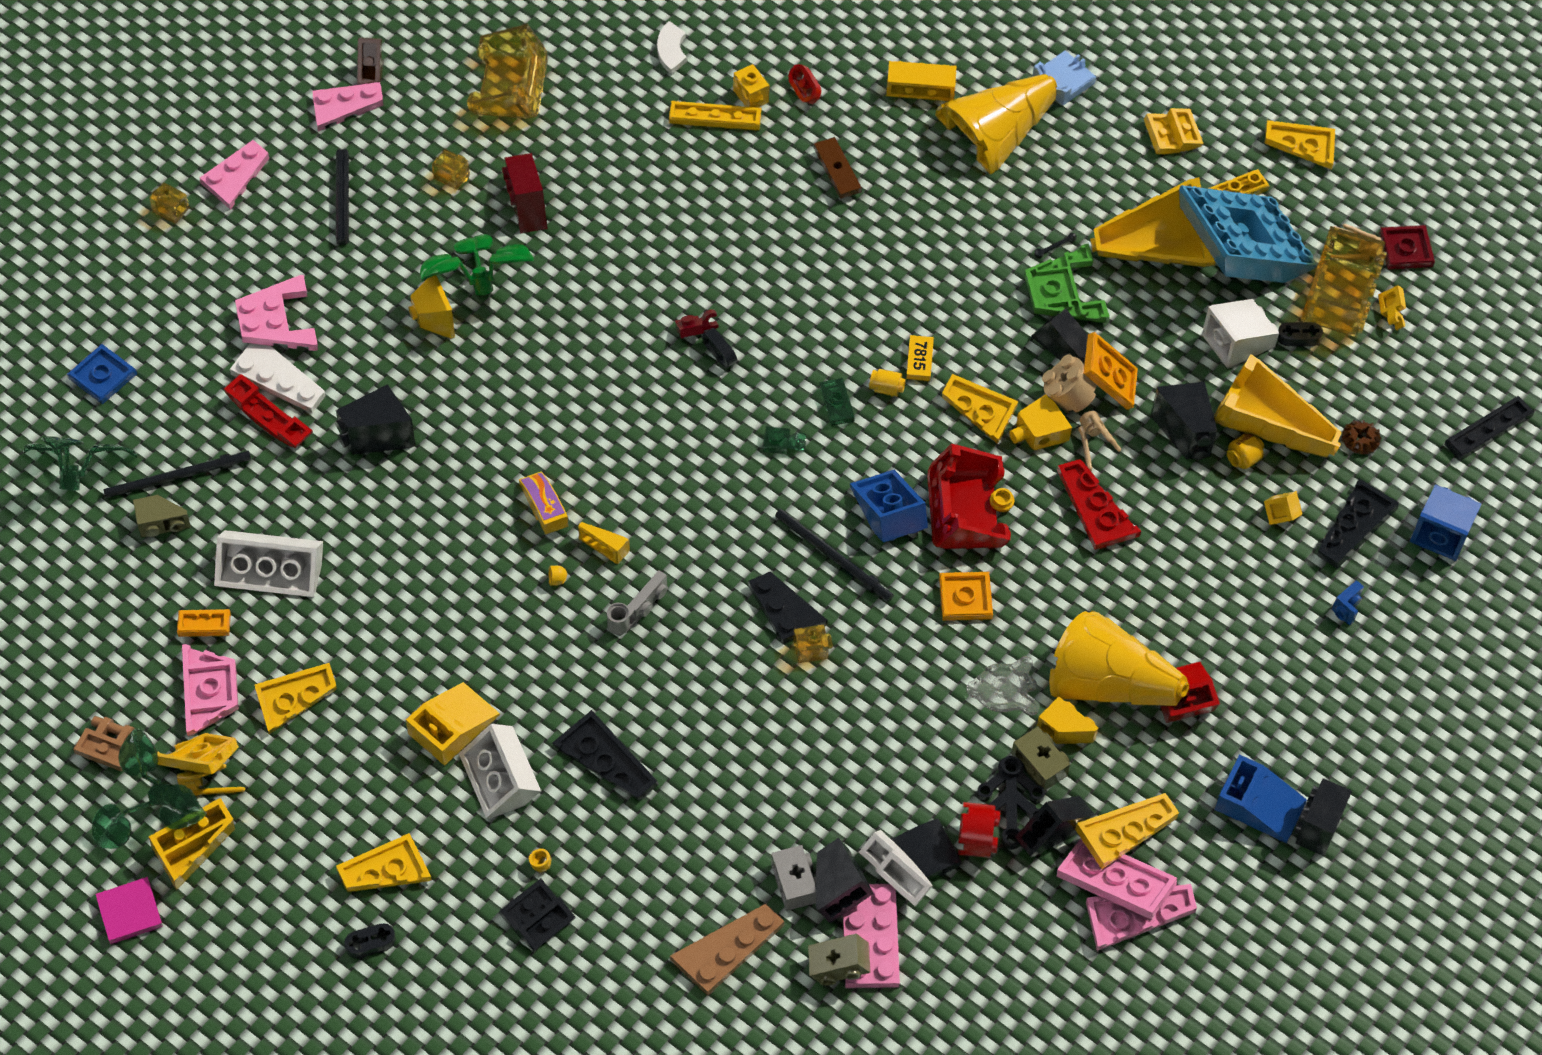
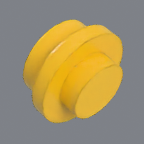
[990,488,1015,512]

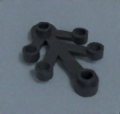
[977,756,1045,850]

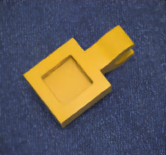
[1378,285,1406,330]

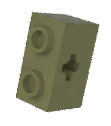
[1011,727,1070,791]
[808,934,870,986]

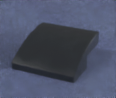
[891,819,963,880]
[498,878,576,951]

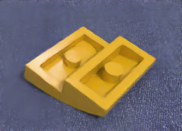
[1143,108,1203,154]

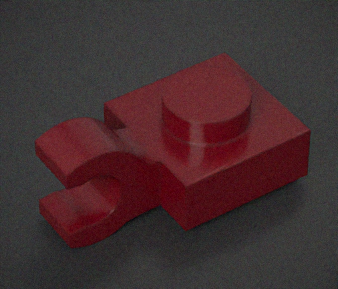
[675,310,719,338]

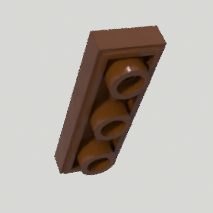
[814,137,862,199]

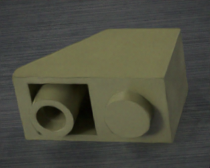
[133,495,191,538]

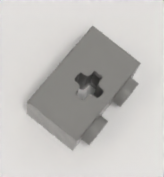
[771,845,816,911]

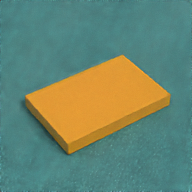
[1084,332,1138,410]

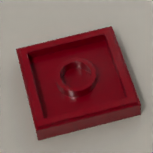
[1379,225,1435,270]

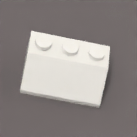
[459,724,541,819]

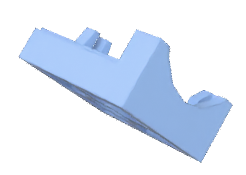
[1032,51,1096,106]

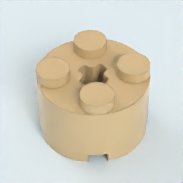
[1042,354,1099,413]

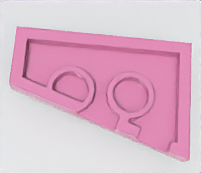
[312,82,384,132]
[200,140,269,210]

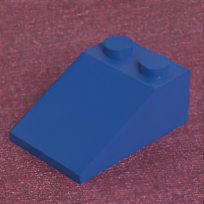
[850,469,928,542]

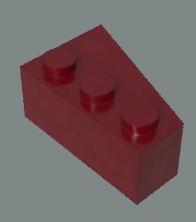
[502,153,548,234]

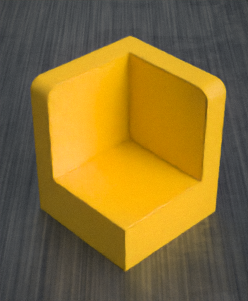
[1264,491,1302,525]

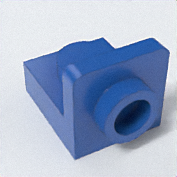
[1331,580,1364,625]

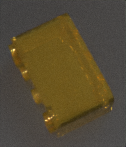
[1300,226,1387,337]

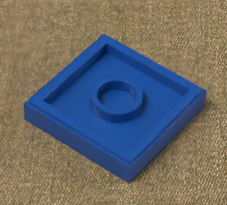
[67,344,137,405]

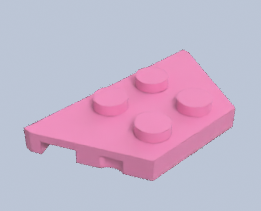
[182,644,239,736]

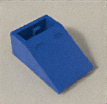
[1214,754,1307,843]

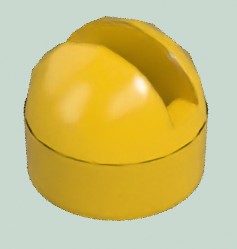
[548,565,567,586]
[529,849,551,873]

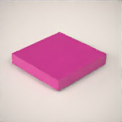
[95,877,163,944]

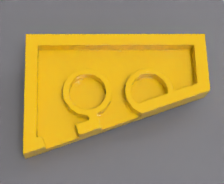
[254,663,337,734]

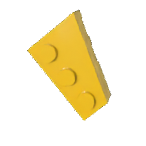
[149,798,235,890]

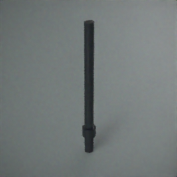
[103,450,251,498]
[775,509,894,602]

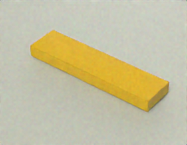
[669,101,762,131]

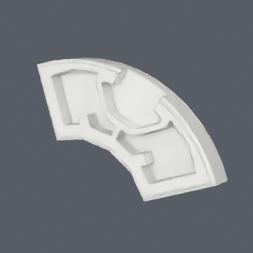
[657,21,687,75]

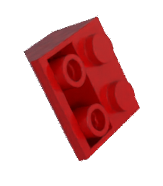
[1160,662,1220,723]

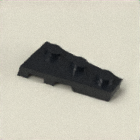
[748,571,828,644]

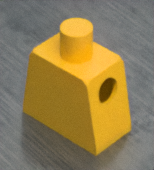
[1009,394,1072,450]

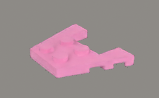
[235,275,318,351]

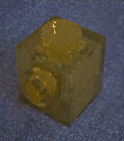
[432,149,470,190]
[150,182,190,224]
[793,625,832,663]

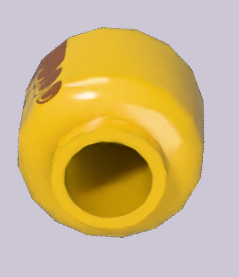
[1227,433,1264,469]

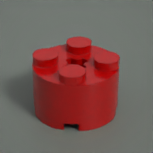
[958,802,1000,858]

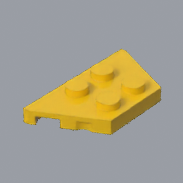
[151,733,238,774]

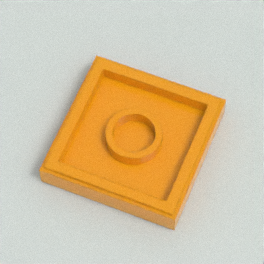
[939,572,993,621]

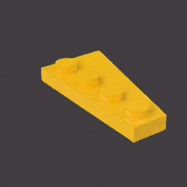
[1075,793,1179,869]

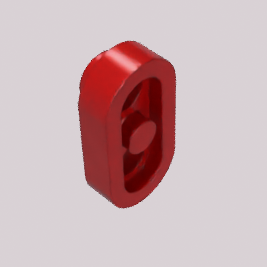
[788,64,821,104]

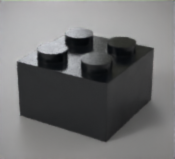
[1294,778,1352,856]

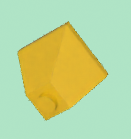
[408,275,455,339]

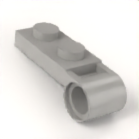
[607,570,668,635]

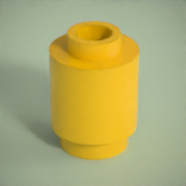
[869,369,906,397]

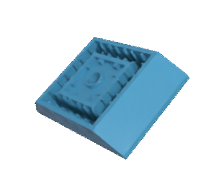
[1179,185,1318,283]

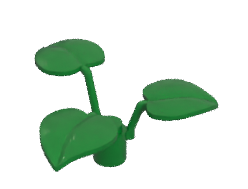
[420,234,534,296]

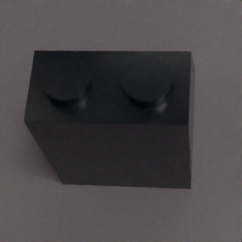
[1151,382,1217,460]
[335,384,416,455]

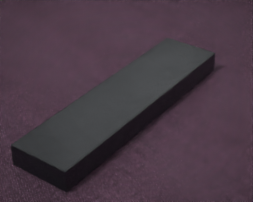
[1444,396,1534,461]

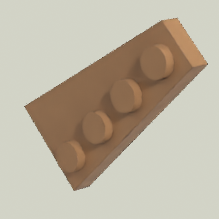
[670,904,784,996]

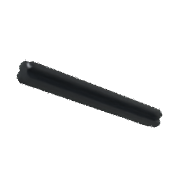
[336,148,349,245]

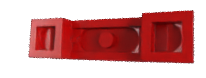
[224,374,313,448]

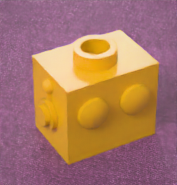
[733,64,769,107]

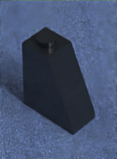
[1031,308,1088,364]
[1015,796,1095,857]
[816,837,874,923]

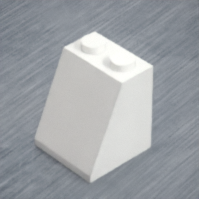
[1202,299,1279,369]

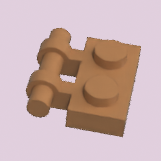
[74,716,142,772]

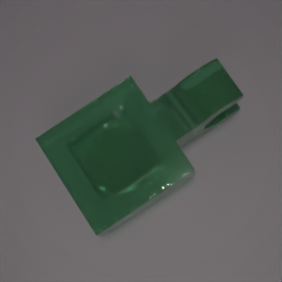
[763,426,806,454]

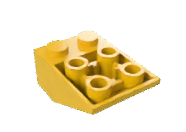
[406,682,500,766]

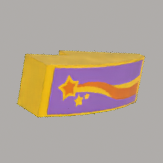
[519,471,568,535]

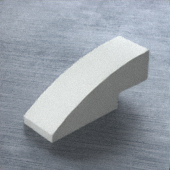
[859,830,933,906]

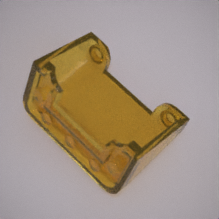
[467,24,548,119]

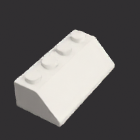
[214,530,323,597]

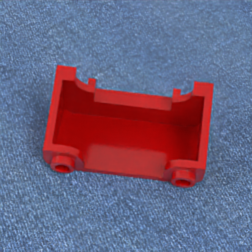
[927,443,1011,549]

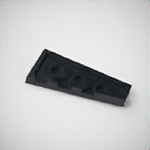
[1318,478,1399,569]
[552,710,659,801]

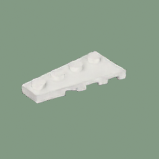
[230,343,325,414]

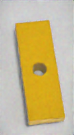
[1208,169,1270,195]

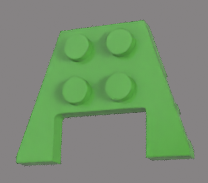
[1024,243,1110,323]

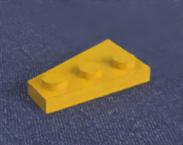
[1265,120,1335,170]
[942,374,1018,444]
[336,833,432,892]

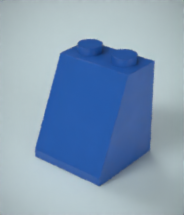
[1410,484,1482,561]

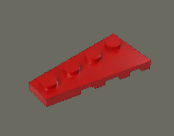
[1057,459,1141,550]

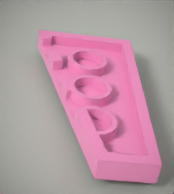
[1086,884,1197,951]

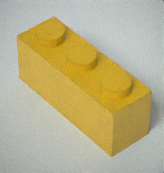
[886,61,957,101]

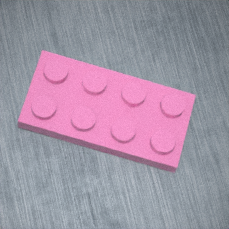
[1057,839,1177,920]
[843,884,900,988]

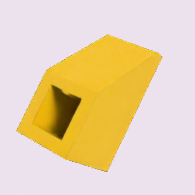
[1037,697,1098,744]

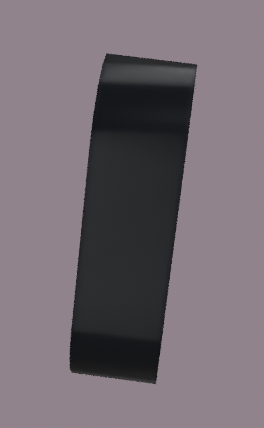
[1277,322,1323,346]
[701,328,737,368]
[344,923,396,959]

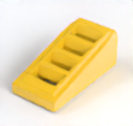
[578,522,630,564]

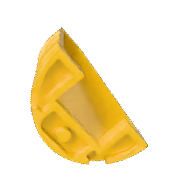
[935,74,1057,175]
[1090,177,1216,267]
[1214,354,1342,458]
[1049,610,1189,706]

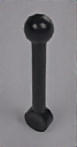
[1034,233,1077,259]

